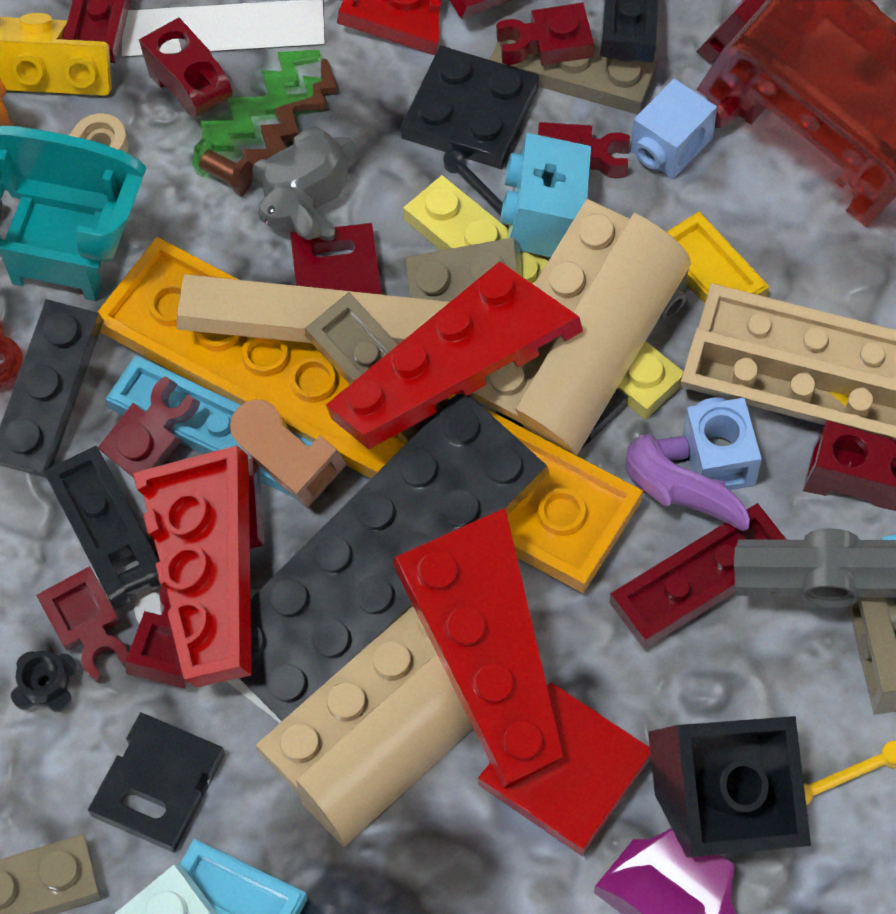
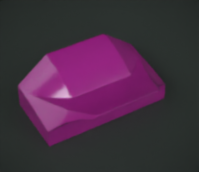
[594,828,736,914]

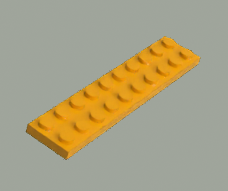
[97,237,643,594]

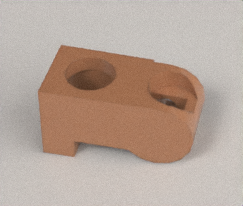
[230,400,346,508]

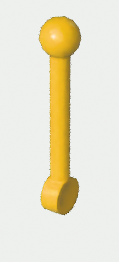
[804,741,896,806]

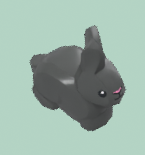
[252,126,357,241]

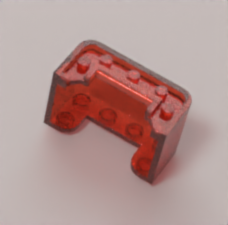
[696,0,896,228]

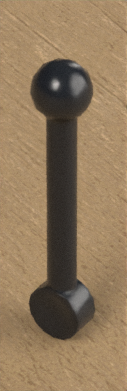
[443,149,509,229]

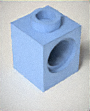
[631,78,717,179]
[683,397,761,490]

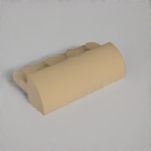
[471,199,691,456]
[681,283,896,442]
[256,606,474,847]

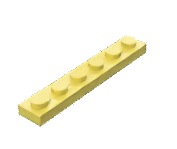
[403,175,684,420]

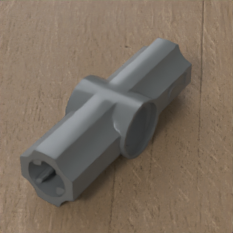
[734,528,896,608]

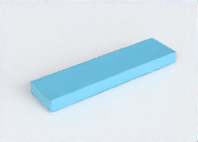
[105,355,313,499]

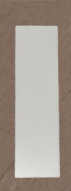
[122,0,325,57]

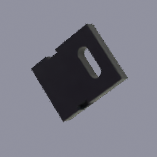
[88,712,225,853]

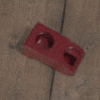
[138,17,233,118]
[803,420,896,511]

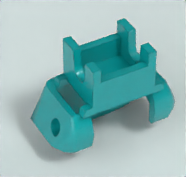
[0,125,147,301]

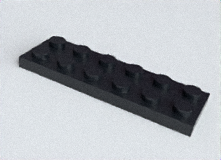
[239,393,550,721]

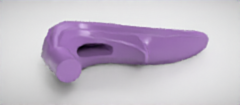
[625,434,750,531]

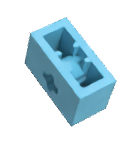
[500,133,591,257]

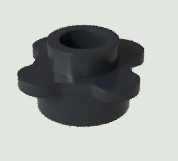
[11,651,77,712]

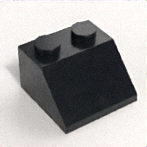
[648,716,811,858]

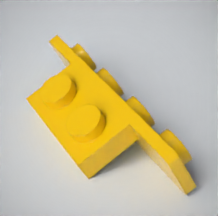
[0,13,112,96]

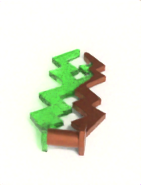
[192,50,337,197]

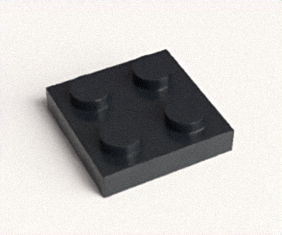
[401,45,539,169]

